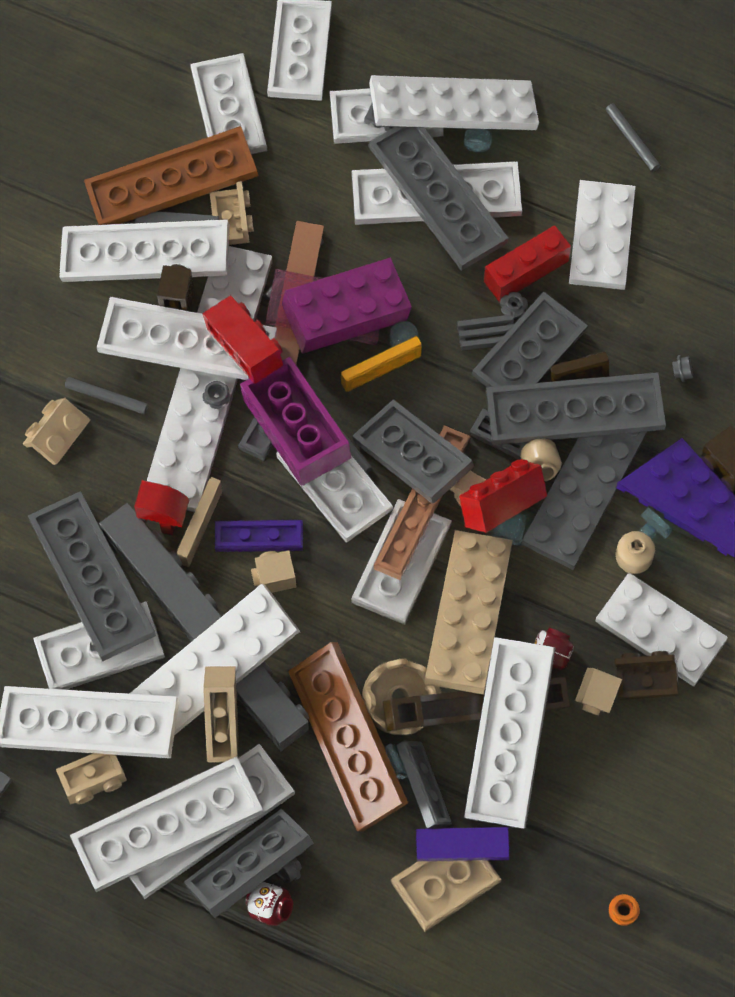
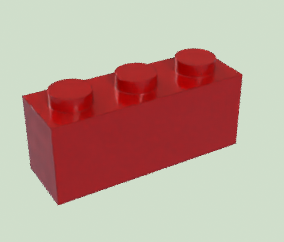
[484,225,571,303]
[202,295,283,384]
[459,459,547,533]

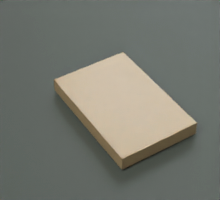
[391,860,501,932]

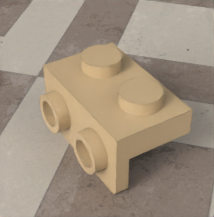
[210,181,254,245]
[23,398,90,465]
[56,753,127,805]

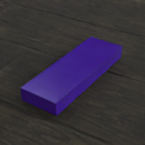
[215,520,303,552]
[416,827,509,862]

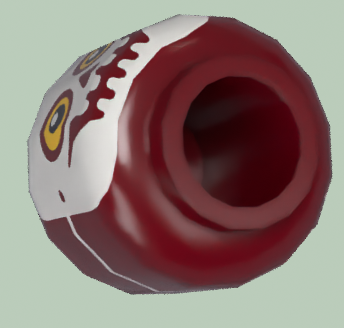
[534,627,574,673]
[246,881,293,926]

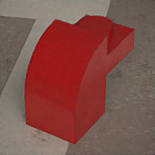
[134,480,189,535]

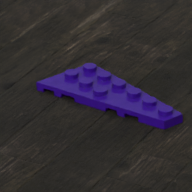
[616,438,735,558]

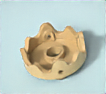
[362,659,441,735]

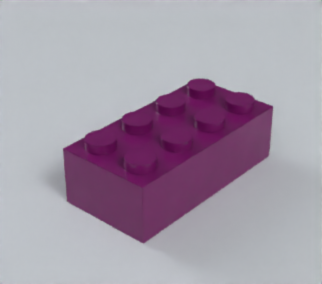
[282,257,412,354]
[240,357,351,487]

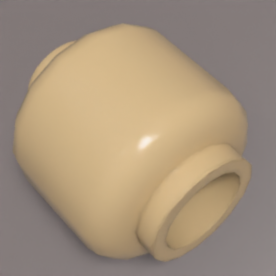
[520,438,562,481]
[616,531,655,574]

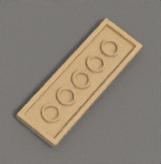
[424,530,513,695]

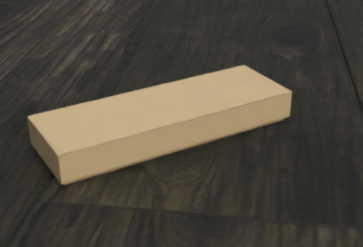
[177,477,222,567]

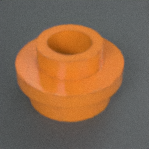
[609,894,640,926]

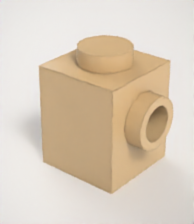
[251,551,296,593]
[575,668,622,716]

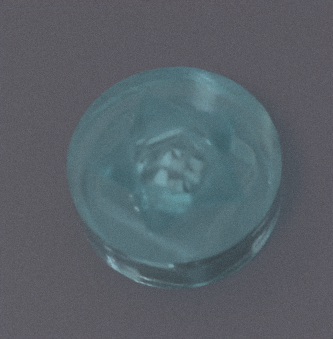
[464,128,492,152]
[390,321,418,347]

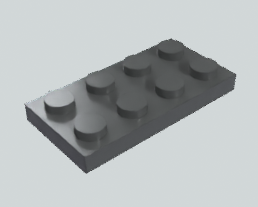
[472,292,588,387]
[352,400,474,504]
[184,809,314,918]

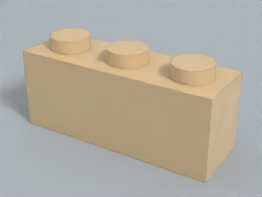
[203,666,239,762]

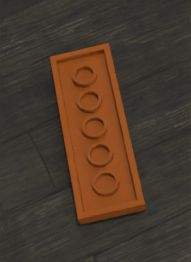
[84,126,259,225]
[288,642,408,831]

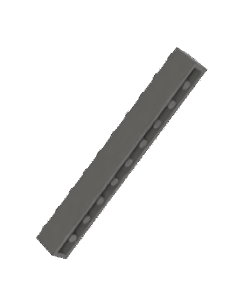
[99,503,310,752]

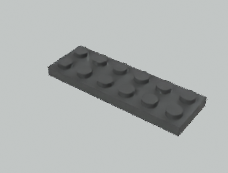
[369,126,509,271]
[486,372,666,445]
[521,431,648,570]
[28,491,156,662]

